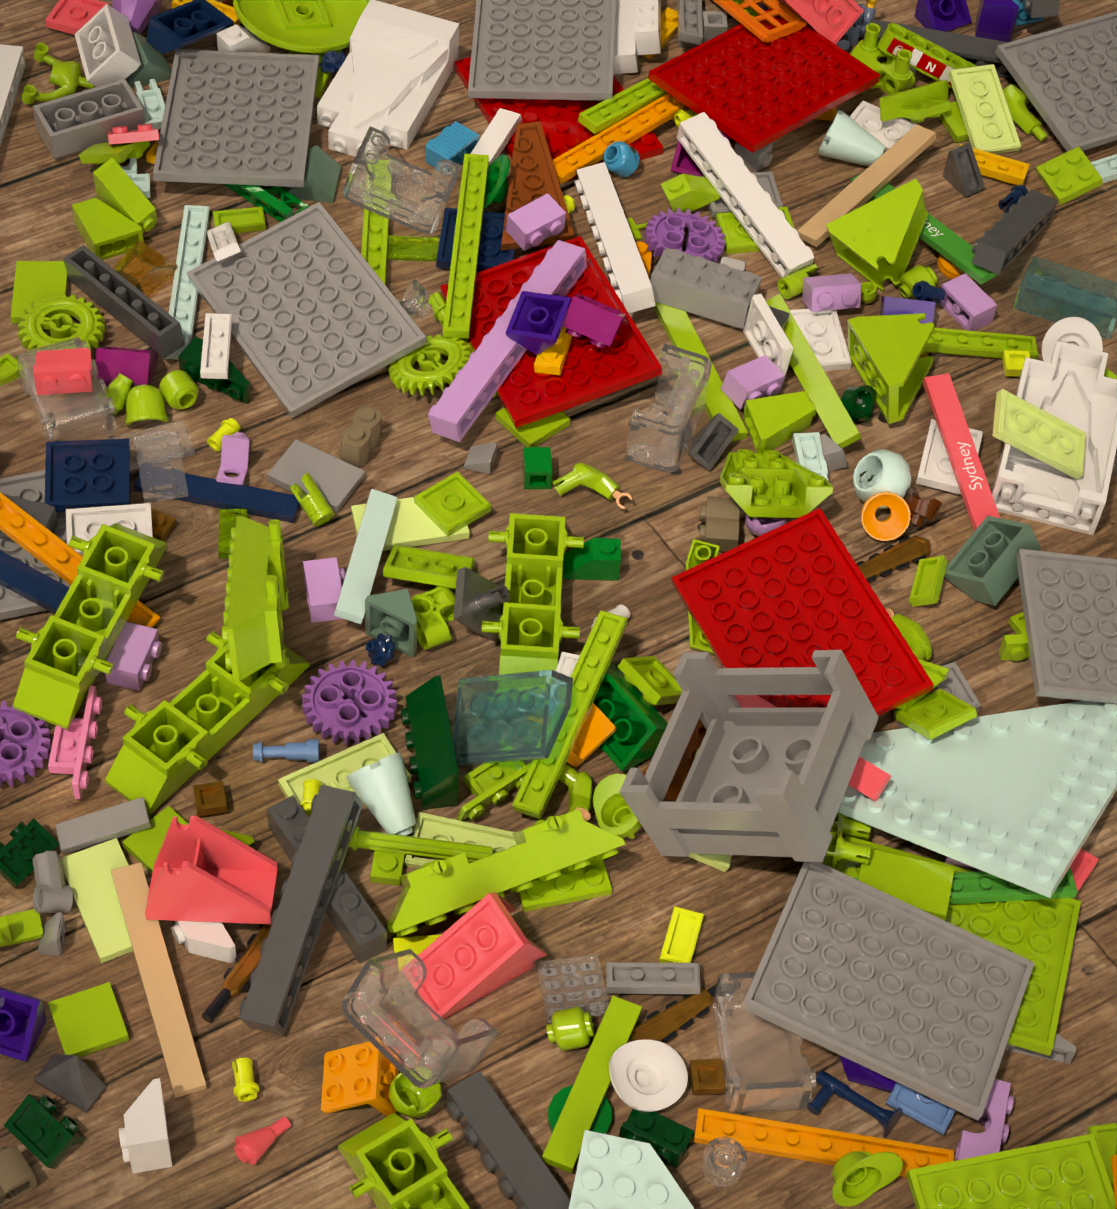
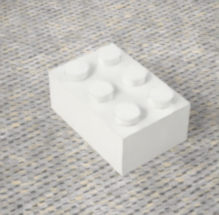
[75,4,141,87]

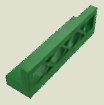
[224,184,309,222]

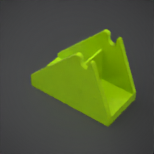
[826,179,928,292]
[848,313,934,424]

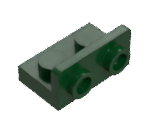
[0,818,60,888]
[3,1094,86,1169]
[619,1109,694,1168]

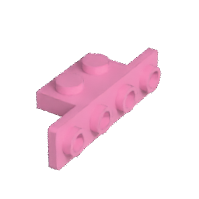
[48,686,102,799]

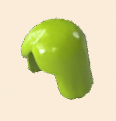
[125,385,169,426]

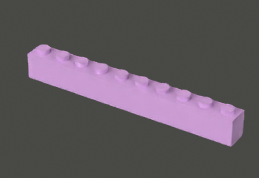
[428,240,587,442]

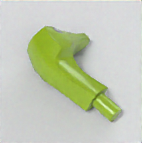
[1003,84,1048,142]

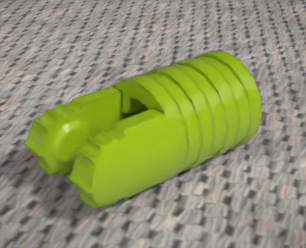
[777,263,818,300]
[290,472,335,527]

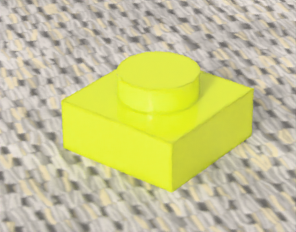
[1002,350,1030,377]

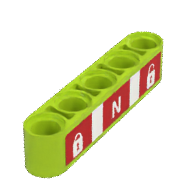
[877,23,976,89]

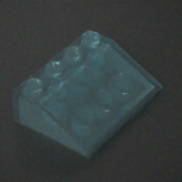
[1013,256,1117,340]
[453,670,573,765]

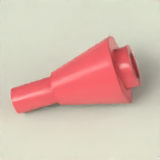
[234,1116,291,1165]

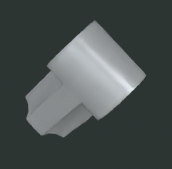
[32,851,73,913]

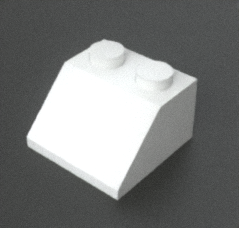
[119,1078,172,1173]

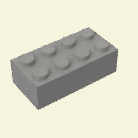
[33,79,145,159]
[650,247,762,329]

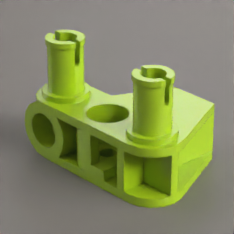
[850,23,915,95]
[820,812,871,869]

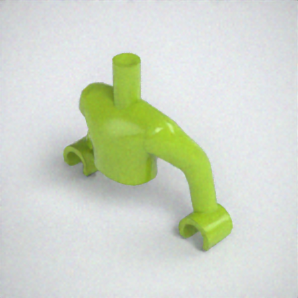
[22,43,94,104]

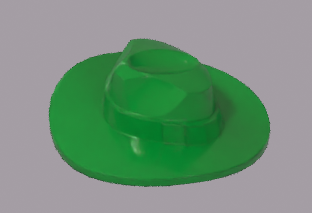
[484,155,510,208]

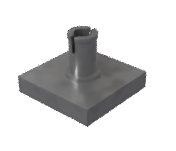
[453,567,510,641]

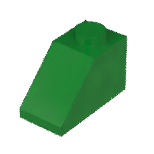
[563,538,621,581]

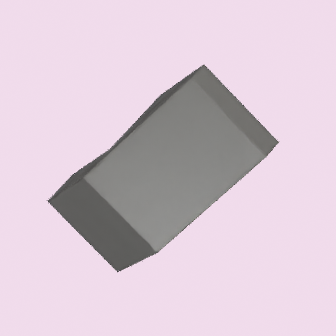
[677,11,728,48]

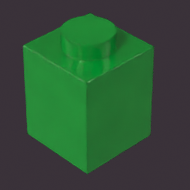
[522,447,552,489]

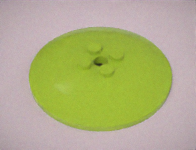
[233,0,370,53]

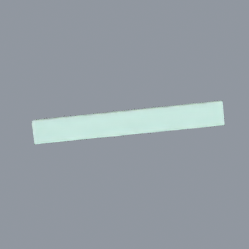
[163,205,210,360]

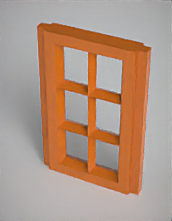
[713,0,806,43]

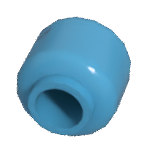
[604,141,640,177]

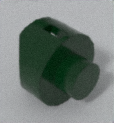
[840,385,877,422]

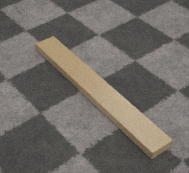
[797,124,936,247]
[111,862,206,1098]

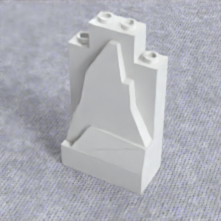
[317,0,459,160]
[992,341,1117,535]

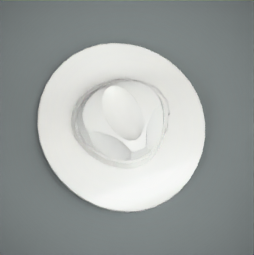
[1042,317,1103,363]
[609,1039,688,1112]

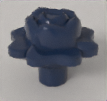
[319,51,346,75]
[366,633,396,667]

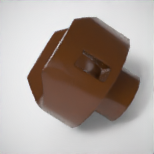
[904,488,942,528]

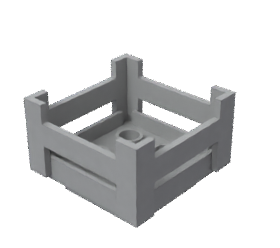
[620,650,879,862]

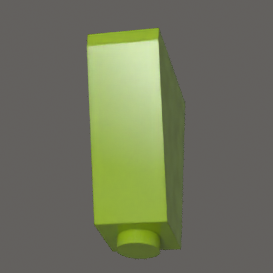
[93,157,157,232]
[72,197,144,260]
[743,391,816,453]

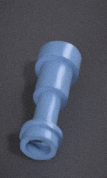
[253,739,320,763]

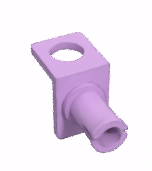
[216,432,250,485]

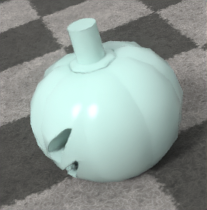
[853,449,911,509]

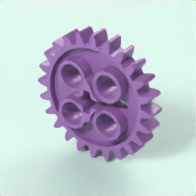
[644,208,726,263]
[302,660,397,745]
[0,701,51,787]

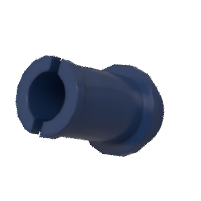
[998,185,1028,213]
[912,281,945,303]

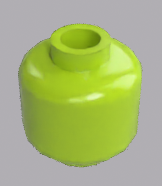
[899,265,938,300]
[159,370,199,410]
[546,1006,595,1051]

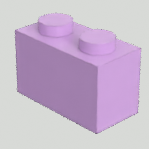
[506,193,566,251]
[802,273,861,312]
[939,273,997,331]
[721,355,786,410]
[303,557,345,623]
[105,621,162,691]

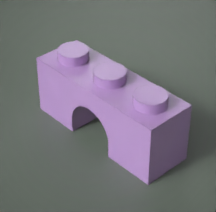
[954,1079,1014,1161]

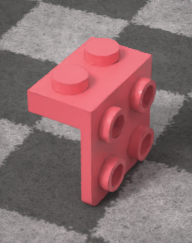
[33,348,93,395]

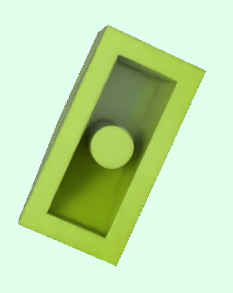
[661,174,720,213]

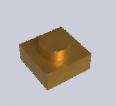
[151,508,176,542]
[193,781,227,817]
[689,1059,725,1095]

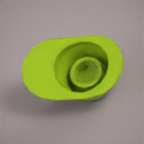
[593,773,642,839]
[832,1151,903,1207]

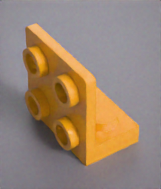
[528,703,617,769]
[321,1039,399,1116]

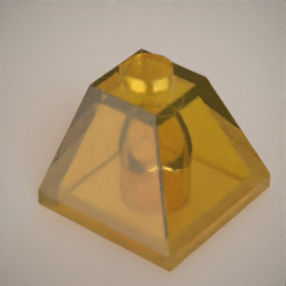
[112,240,178,297]

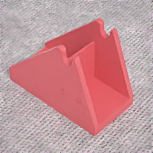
[780,0,864,44]
[145,816,279,924]
[403,892,547,1020]

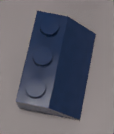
[146,0,234,54]

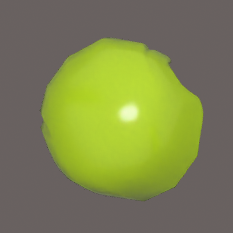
[389,1068,442,1118]

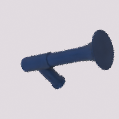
[807,1070,902,1137]

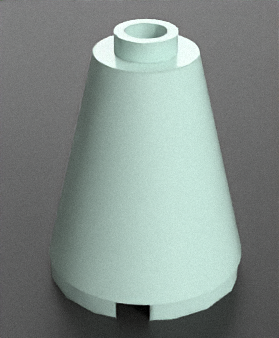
[817,110,885,167]
[346,752,417,836]

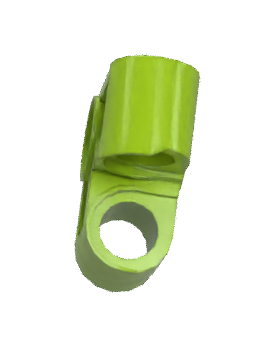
[411,586,455,650]

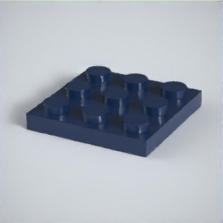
[436,207,515,272]
[44,438,130,512]

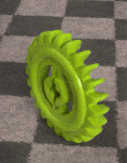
[17,294,105,355]
[388,335,472,397]

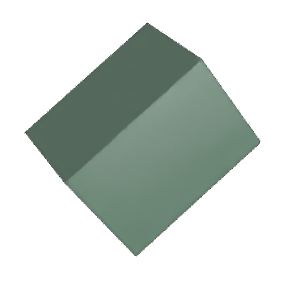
[125,32,172,89]
[285,145,341,203]
[365,589,417,658]

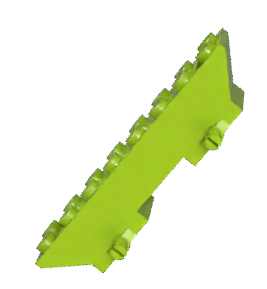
[481,513,584,702]
[222,516,290,681]
[13,523,167,730]
[105,631,310,815]
[385,809,625,937]
[338,1113,470,1209]

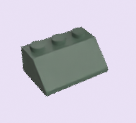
[944,515,1041,606]

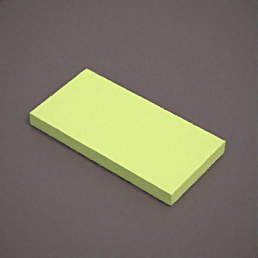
[948,64,1021,154]
[992,389,1086,479]
[351,497,470,551]
[278,733,411,804]
[404,812,517,869]
[62,838,133,963]

